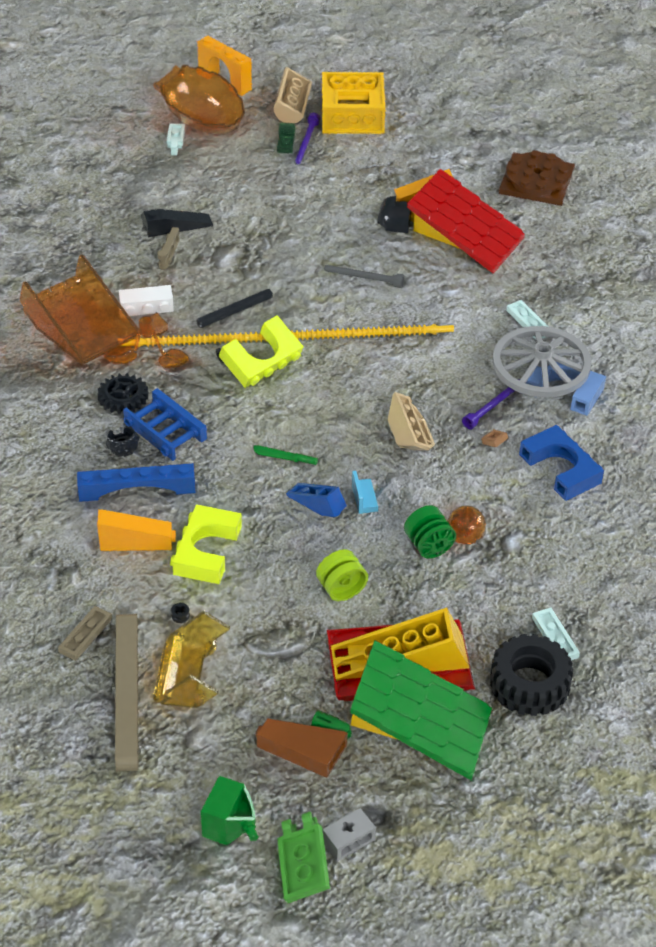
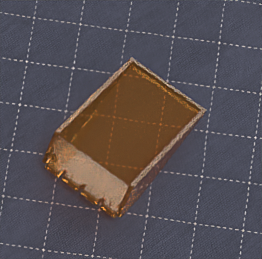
[19,254,142,365]

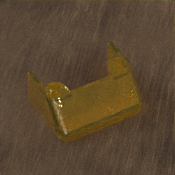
[153,611,230,708]

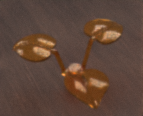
[104,312,189,368]

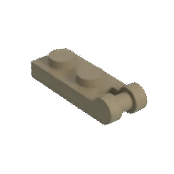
[157,227,180,270]

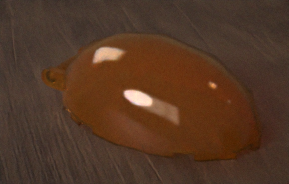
[153,65,245,135]

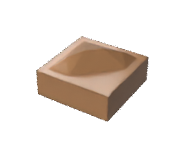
[481,429,508,447]

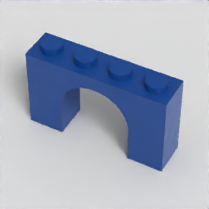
[519,425,604,501]

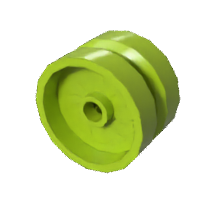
[316,549,368,602]

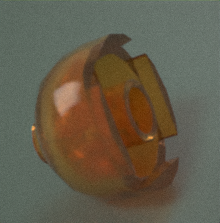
[448,505,486,544]

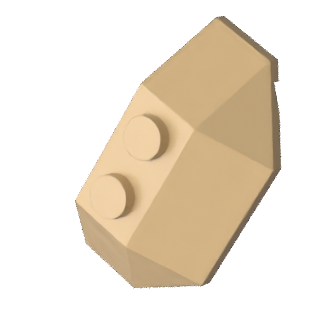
[387,392,435,450]

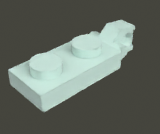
[167,123,185,155]

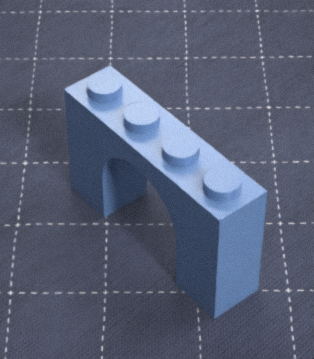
[526,361,606,416]

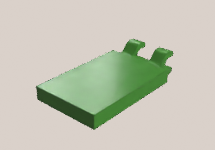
[277,811,330,903]

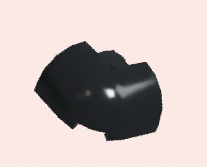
[378,196,412,233]

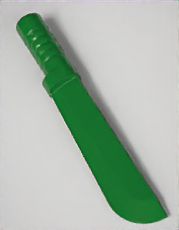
[254,445,318,465]

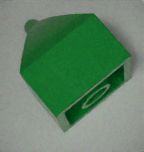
[200,775,259,845]

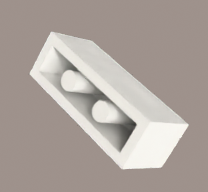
[119,285,174,317]

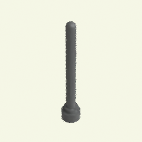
[324,265,404,288]

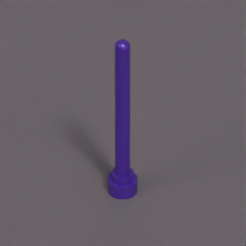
[295,112,321,164]
[462,379,520,430]

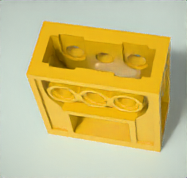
[322,72,386,134]

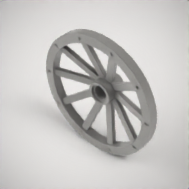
[493,326,591,397]

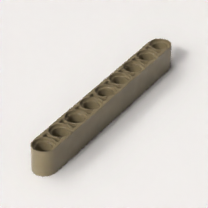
[115,614,139,772]

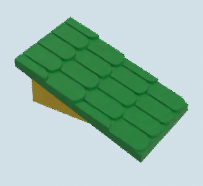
[350,640,492,781]

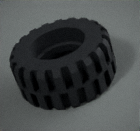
[490,634,573,716]

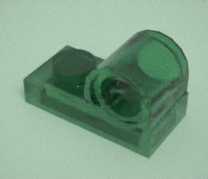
[277,122,295,154]

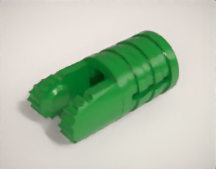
[311,710,352,740]

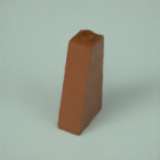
[255,718,348,778]

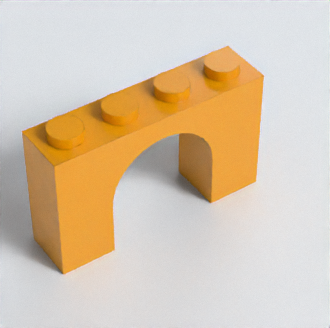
[197,36,252,96]

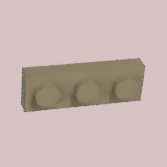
[58,606,112,661]

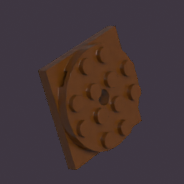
[499,150,575,206]

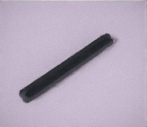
[196,289,273,328]

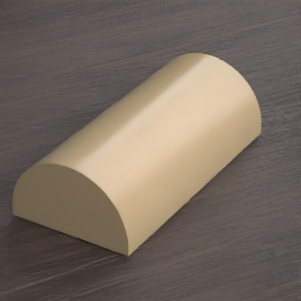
[274,67,312,124]

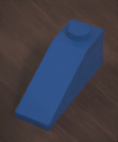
[286,483,347,517]

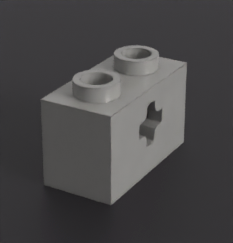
[322,808,376,862]

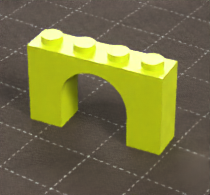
[219,316,304,388]
[170,504,242,584]

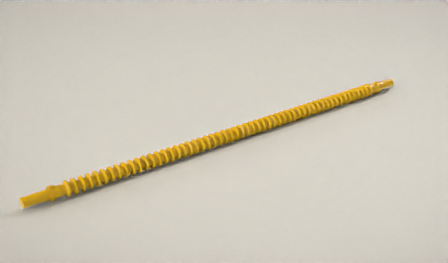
[118,324,454,348]

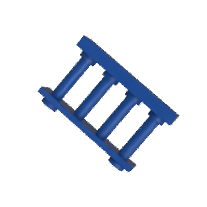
[123,388,207,461]

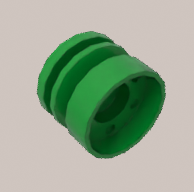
[404,505,456,559]

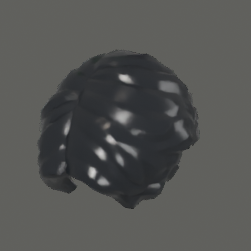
[106,426,140,457]

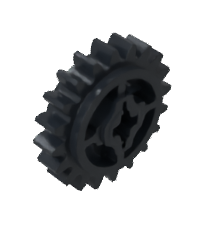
[97,373,149,414]

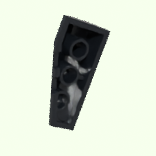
[141,209,213,237]

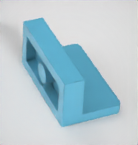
[352,471,378,514]

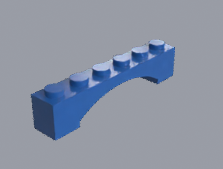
[77,463,196,502]

